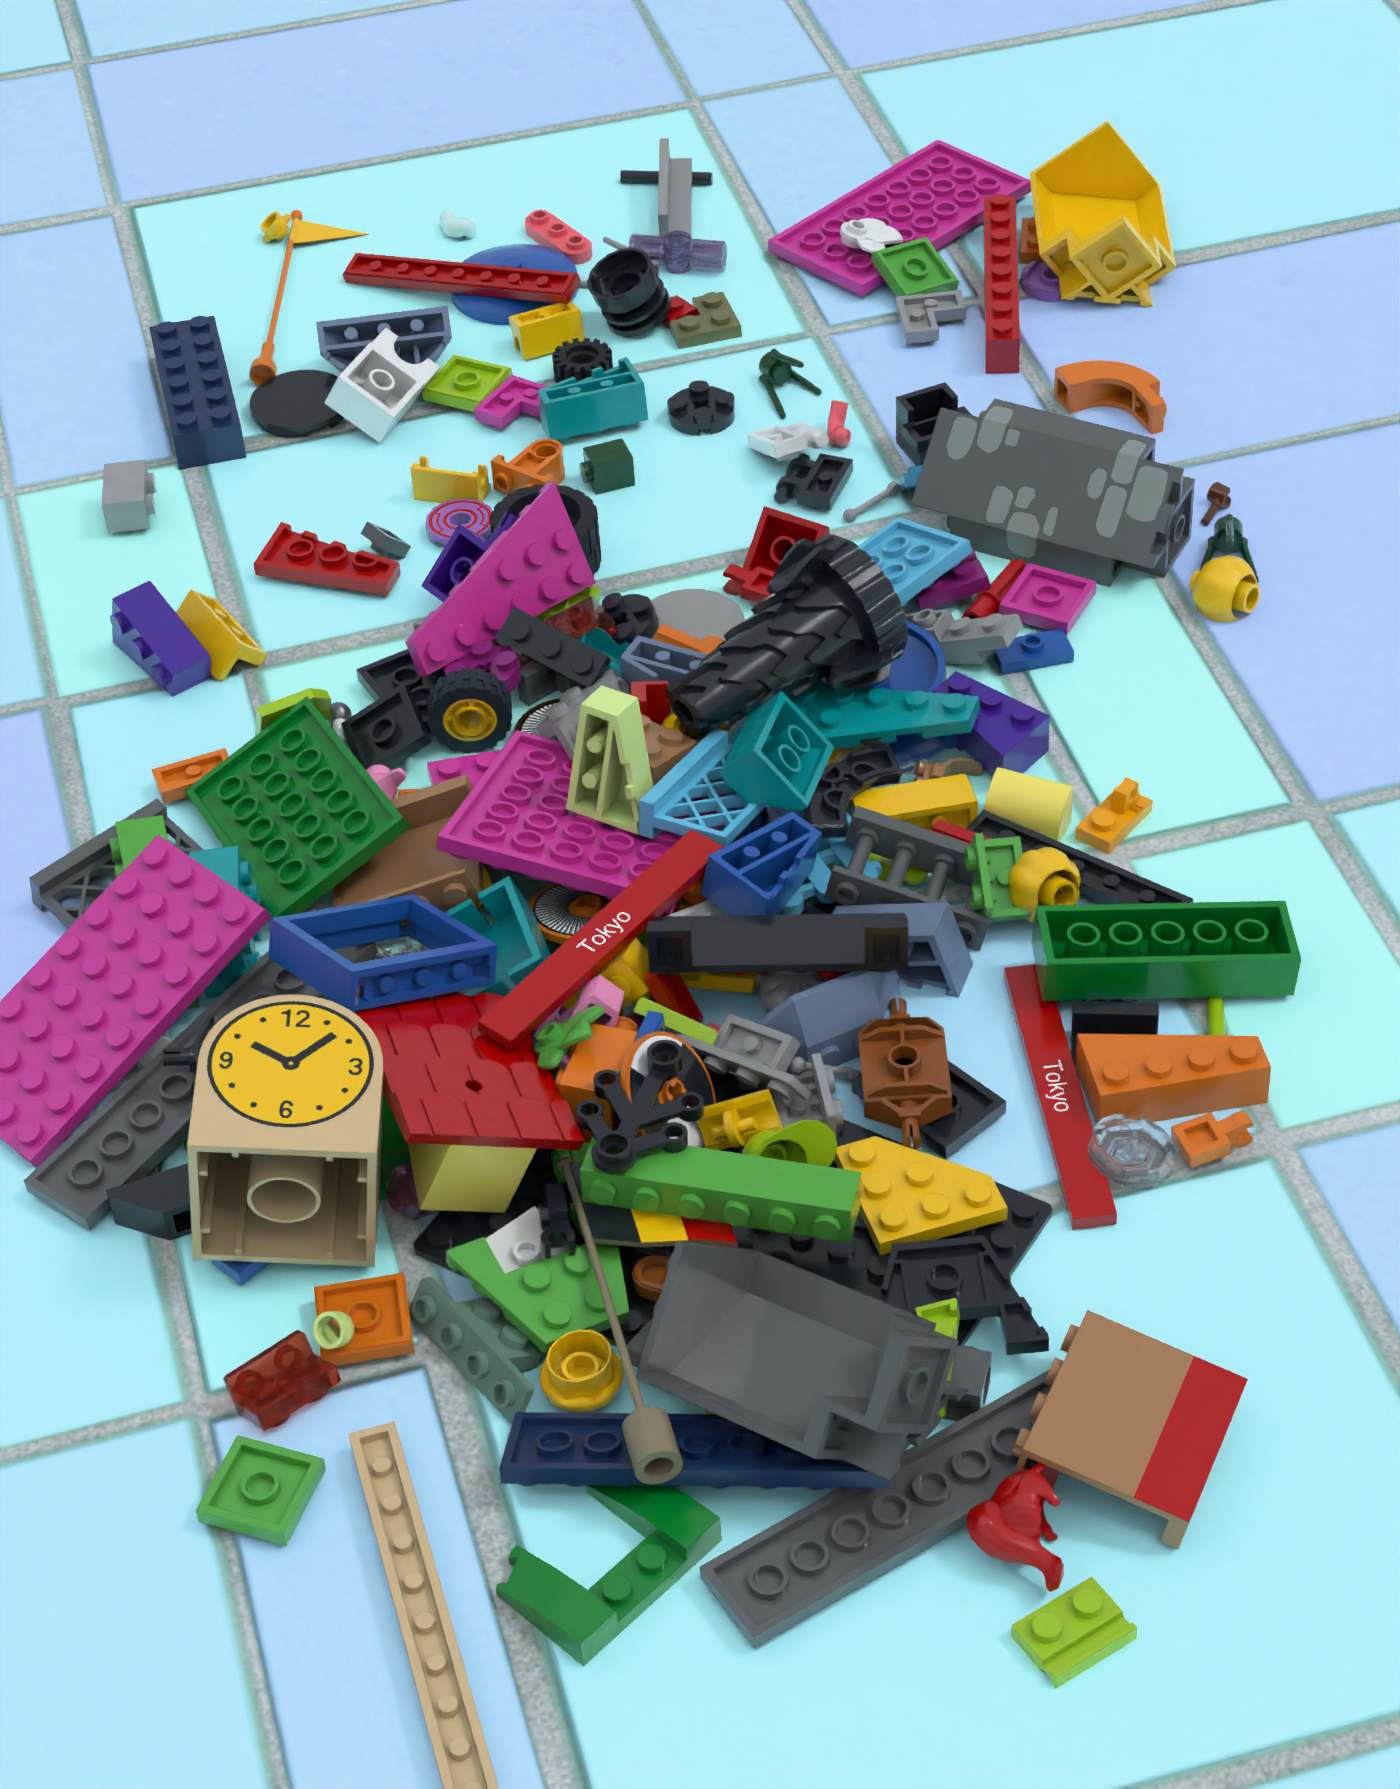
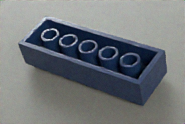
[149,315,247,470]

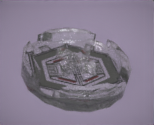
[1087,1114,1177,1189]

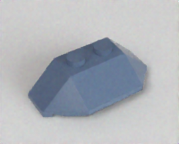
[316,306,452,373]
[760,970,900,1073]

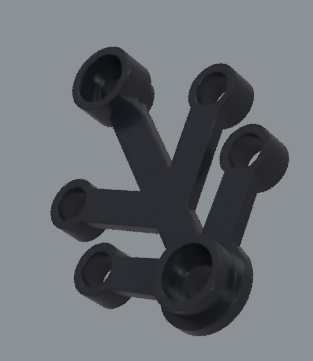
[576,1040,704,1174]

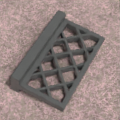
[29,799,204,929]

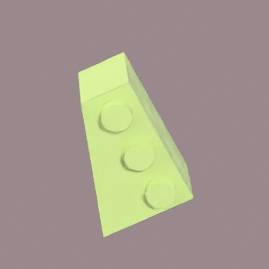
[566,685,653,835]

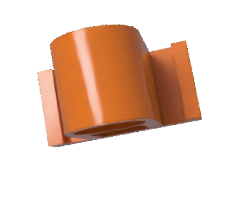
[490,439,565,495]

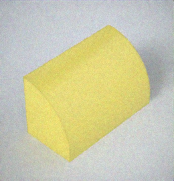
[984,767,1073,842]

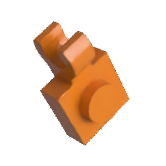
[1171,1111,1253,1169]

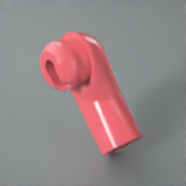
[827,400,851,447]

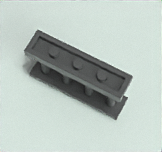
[824,806,991,951]

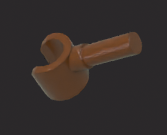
[1201,482,1231,526]

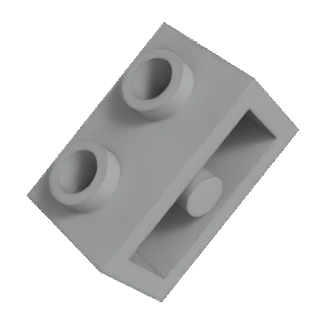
[102,460,157,533]

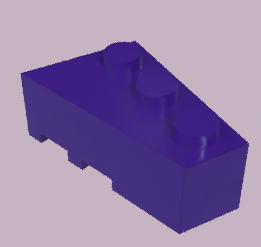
[110,580,211,697]

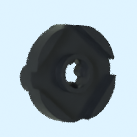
[667,380,735,436]
[584,593,659,647]

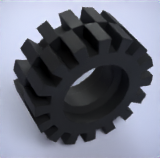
[552,338,613,383]

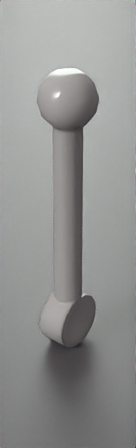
[843,481,901,523]
[789,1057,861,1079]

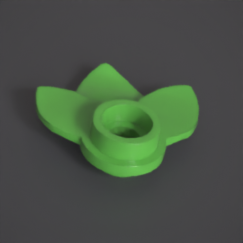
[534,1005,605,1069]

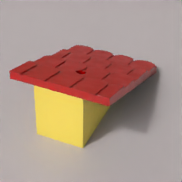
[354,987,585,1213]

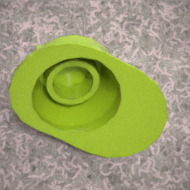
[741,1120,837,1167]

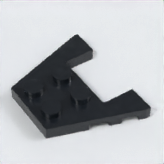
[880,1235,1049,1355]

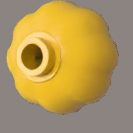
[1189,555,1260,622]
[1008,847,1080,924]

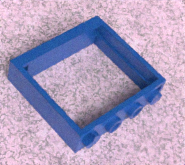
[269,894,498,1012]

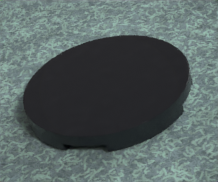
[249,370,344,437]

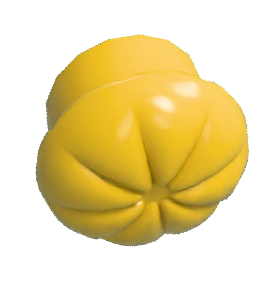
[539,1329,624,1413]

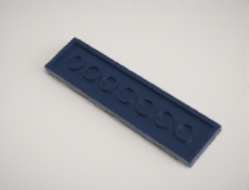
[499,1412,890,1490]

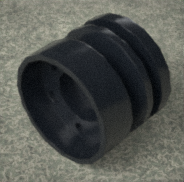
[587,247,672,337]

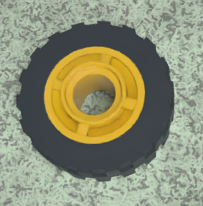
[427,668,512,753]

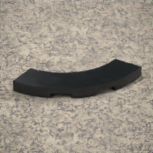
[804,747,902,838]

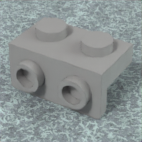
[771,1053,843,1141]

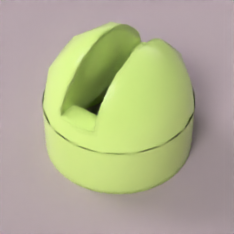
[313,1311,354,1349]

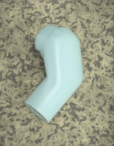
[439,210,477,239]

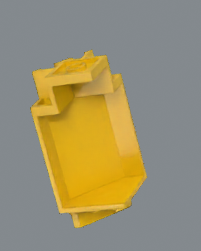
[1029,120,1176,307]

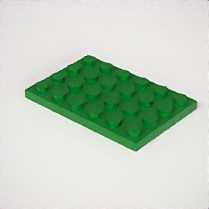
[185,696,410,917]

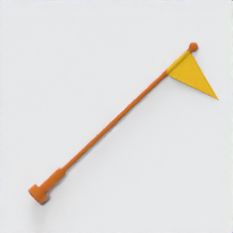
[249,209,369,386]

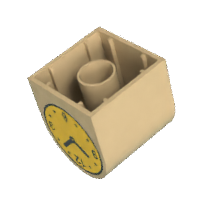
[187,995,383,1267]

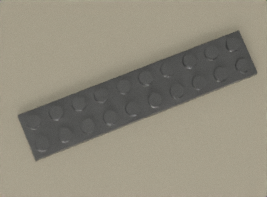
[23,909,378,1230]
[699,1369,1051,1649]

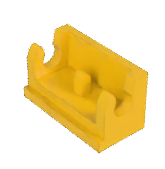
[508,301,585,360]
[410,456,491,503]

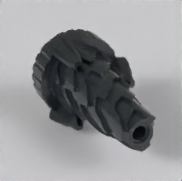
[665,534,908,739]

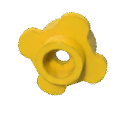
[260,211,292,243]

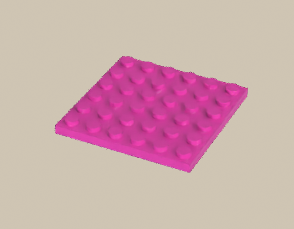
[436,730,727,914]

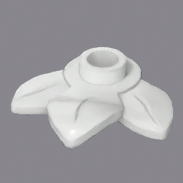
[840,218,903,253]

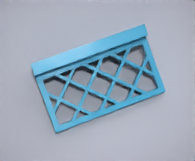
[639,728,766,847]

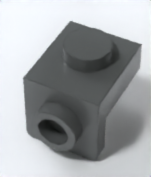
[518,661,576,707]

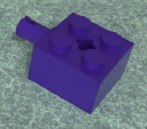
[421,510,518,602]

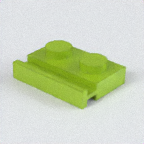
[1011,1577,1137,1689]

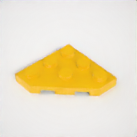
[834,1136,1008,1255]

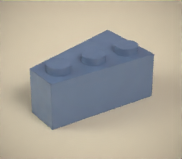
[620,635,708,713]
[832,902,973,998]

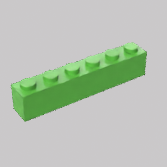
[580,1136,861,1243]

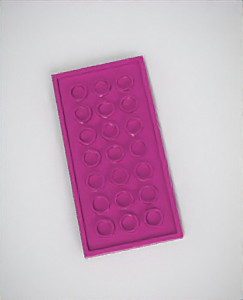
[768,139,1031,297]
[0,835,271,1168]

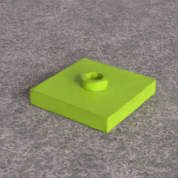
[422,355,513,412]

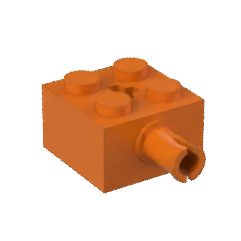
[555,1016,638,1142]

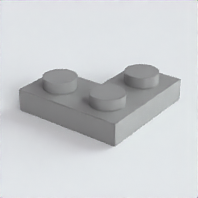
[896,290,966,344]

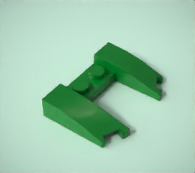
[496,1485,722,1667]

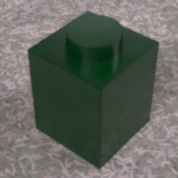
[579,438,635,495]

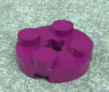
[444,640,522,692]

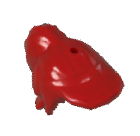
[966,1463,1064,1592]

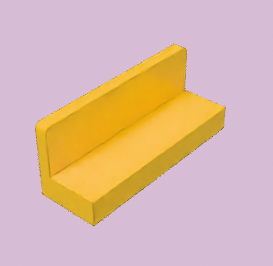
[176,589,267,681]
[851,774,978,831]

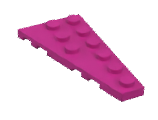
[405,482,596,676]

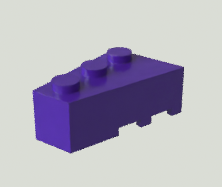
[933,671,1050,776]

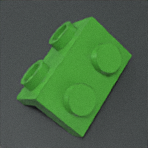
[964,833,1032,923]

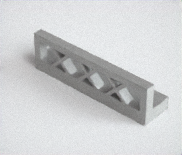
[658,138,692,246]

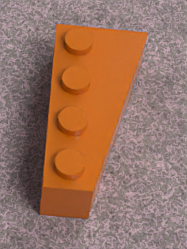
[1076,1034,1271,1131]

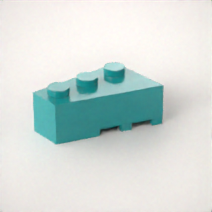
[537,357,649,442]

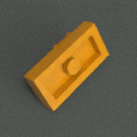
[1075,777,1153,854]

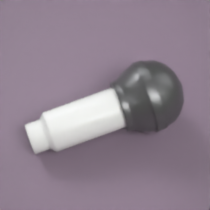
[327,702,352,747]

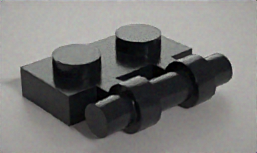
[774,453,853,510]

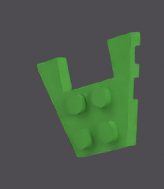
[446,1204,629,1353]

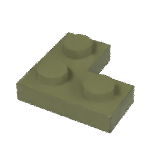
[669,292,742,349]

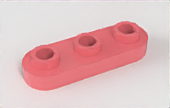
[525,209,593,265]

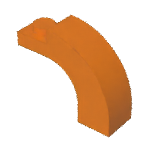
[1054,360,1167,435]

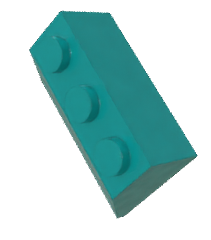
[719,691,834,811]

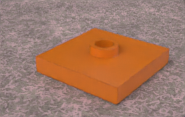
[314,1273,415,1368]

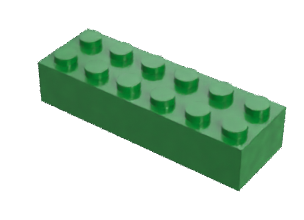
[1031,901,1301,1001]

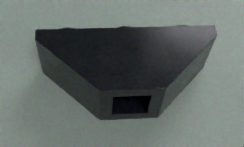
[106,1163,192,1241]

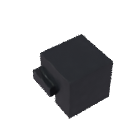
[896,382,972,466]

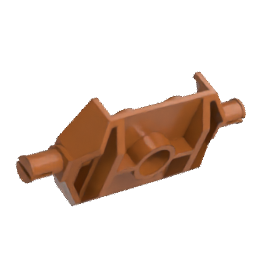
[858,998,952,1149]

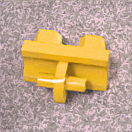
[696,1089,783,1150]

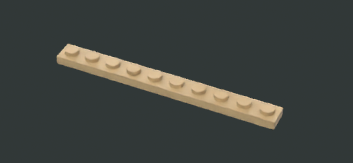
[348,1421,499,1789]

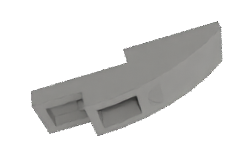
[905,609,1023,664]

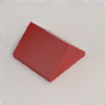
[742,506,830,572]

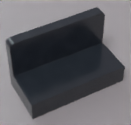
[1071,1001,1159,1068]

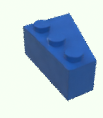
[700,811,822,916]

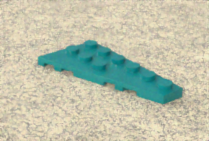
[728,684,980,749]

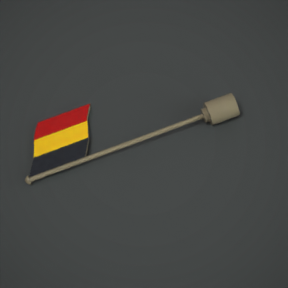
[557,1157,738,1485]

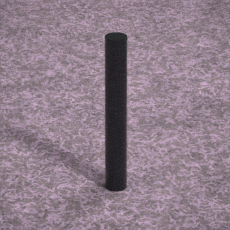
[620,170,713,185]

